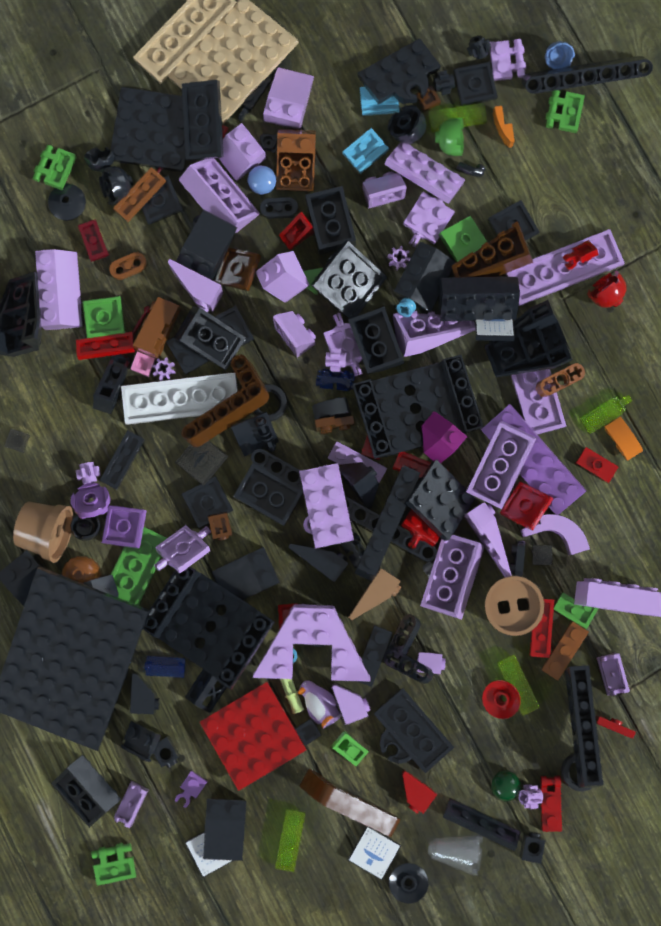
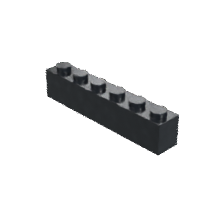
[355,465,420,581]

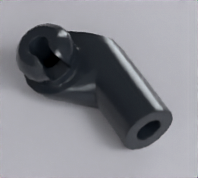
[457,162,486,178]

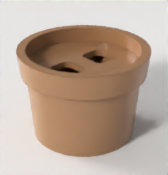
[13,501,74,563]
[485,576,544,636]

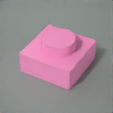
[130,352,156,377]

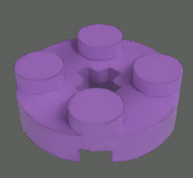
[71,483,110,519]

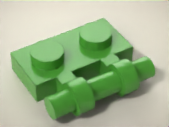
[545,90,585,133]
[32,145,77,190]
[91,843,137,886]

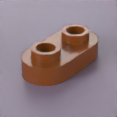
[110,252,147,280]

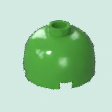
[435,118,464,156]

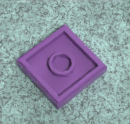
[102,505,146,549]

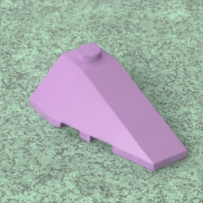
[393,311,475,357]
[464,502,512,578]

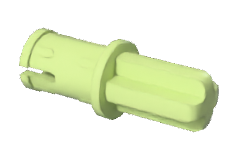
[280,679,304,714]

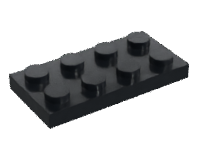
[182,80,224,161]

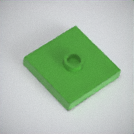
[439,216,487,263]
[82,296,125,338]

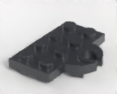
[358,38,441,105]
[373,688,454,773]

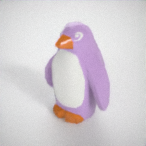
[297,681,343,728]

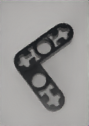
[383,614,433,684]

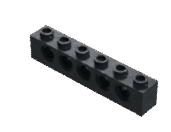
[565,665,604,789]

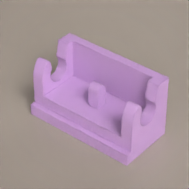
[597,653,630,696]
[114,781,149,828]

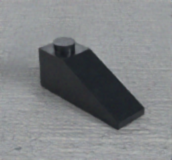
[93,354,132,414]
[288,544,348,582]

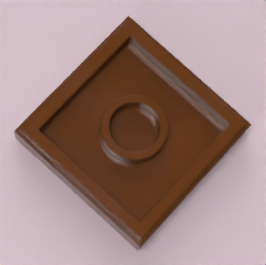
[215,248,261,291]

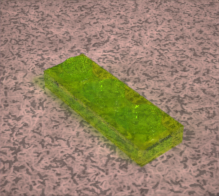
[428,103,487,132]
[496,654,540,716]
[275,808,306,872]

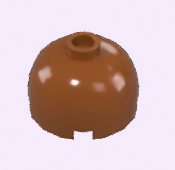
[62,556,101,583]

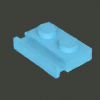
[360,87,400,116]
[343,128,389,174]

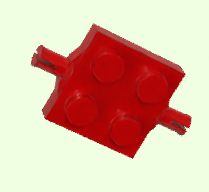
[401,509,440,548]

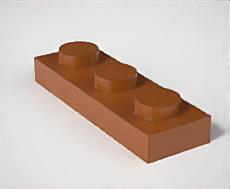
[113,167,166,222]
[541,621,589,681]

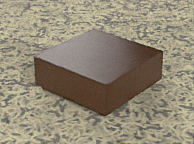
[416,85,441,112]

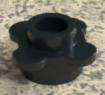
[260,134,277,153]

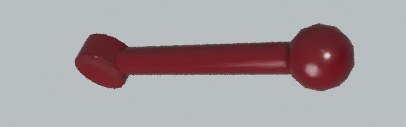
[132,306,150,339]

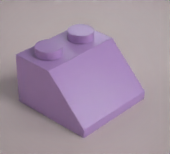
[218,123,266,181]
[362,172,406,209]
[255,251,310,302]
[332,684,370,724]

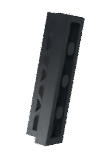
[185,669,227,713]

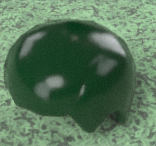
[491,770,521,802]

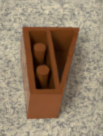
[133,297,181,360]

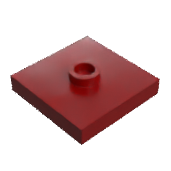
[500,481,553,531]

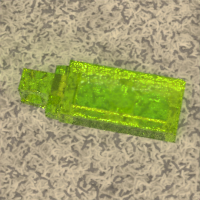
[580,395,632,434]

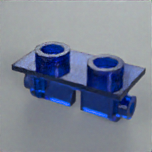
[316,369,355,391]
[145,656,186,678]

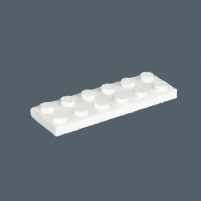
[121,373,238,425]

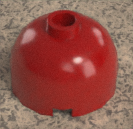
[587,271,627,308]

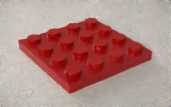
[200,682,306,791]

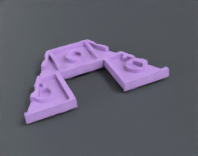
[253,604,370,682]

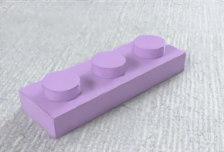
[328,442,387,483]

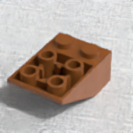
[276,129,316,191]

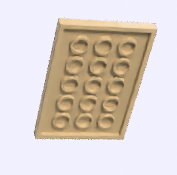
[168,0,298,124]

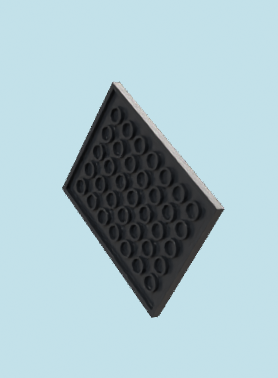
[0,567,150,751]

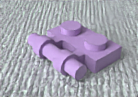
[490,39,526,81]

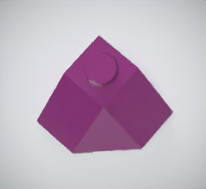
[421,411,467,463]

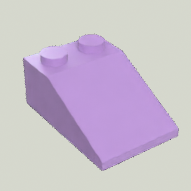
[263,68,314,130]
[168,259,223,313]
[273,311,316,358]

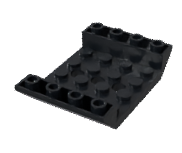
[352,354,484,459]
[143,566,274,690]

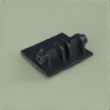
[231,411,279,457]

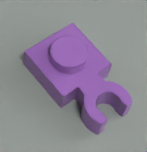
[175,771,208,808]

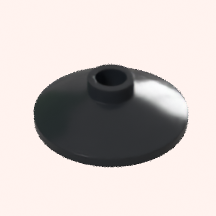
[48,184,86,221]
[389,863,429,904]

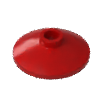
[482,680,521,719]

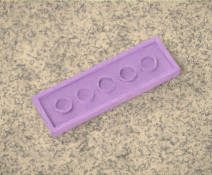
[505,229,625,306]

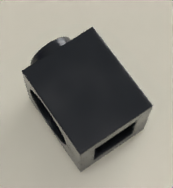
[154,736,180,768]
[519,831,546,864]

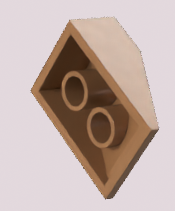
[348,569,401,620]

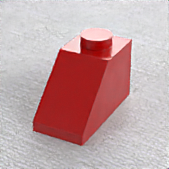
[402,769,437,814]

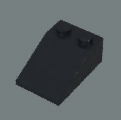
[176,210,238,280]
[173,305,246,370]
[212,547,280,600]
[0,550,46,606]
[203,799,246,861]

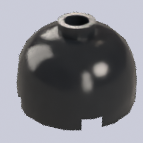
[388,105,427,144]
[99,166,133,206]

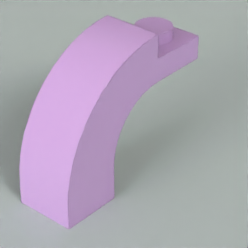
[520,514,590,555]

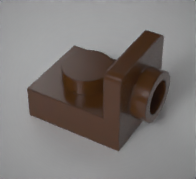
[208,511,232,540]

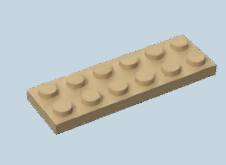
[133,0,237,84]

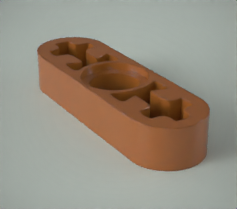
[536,363,585,397]

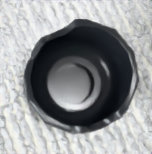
[84,147,115,172]
[70,515,100,541]

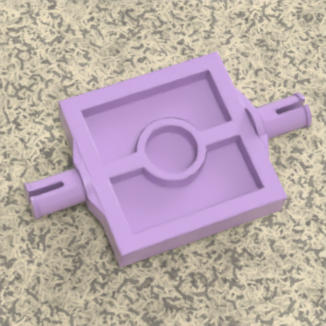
[403,192,455,247]
[323,313,363,376]
[154,525,211,573]

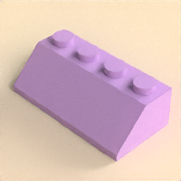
[179,158,260,233]
[35,249,83,330]
[420,535,485,620]

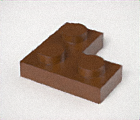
[315,416,354,434]

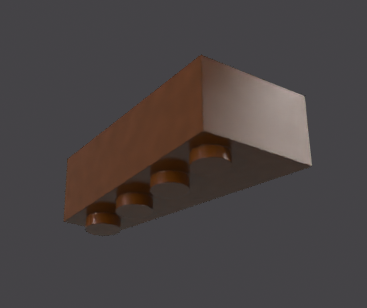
[452,221,533,278]

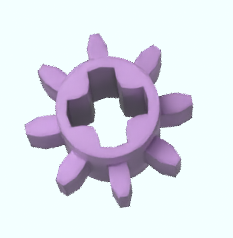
[387,246,411,271]
[325,348,346,372]
[152,357,176,381]
[76,462,101,484]
[519,784,543,809]

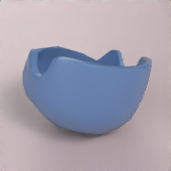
[545,41,575,69]
[247,165,276,195]

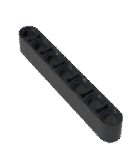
[522,56,653,94]

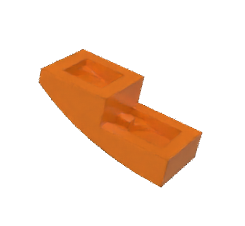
[493,106,514,148]
[605,416,643,461]

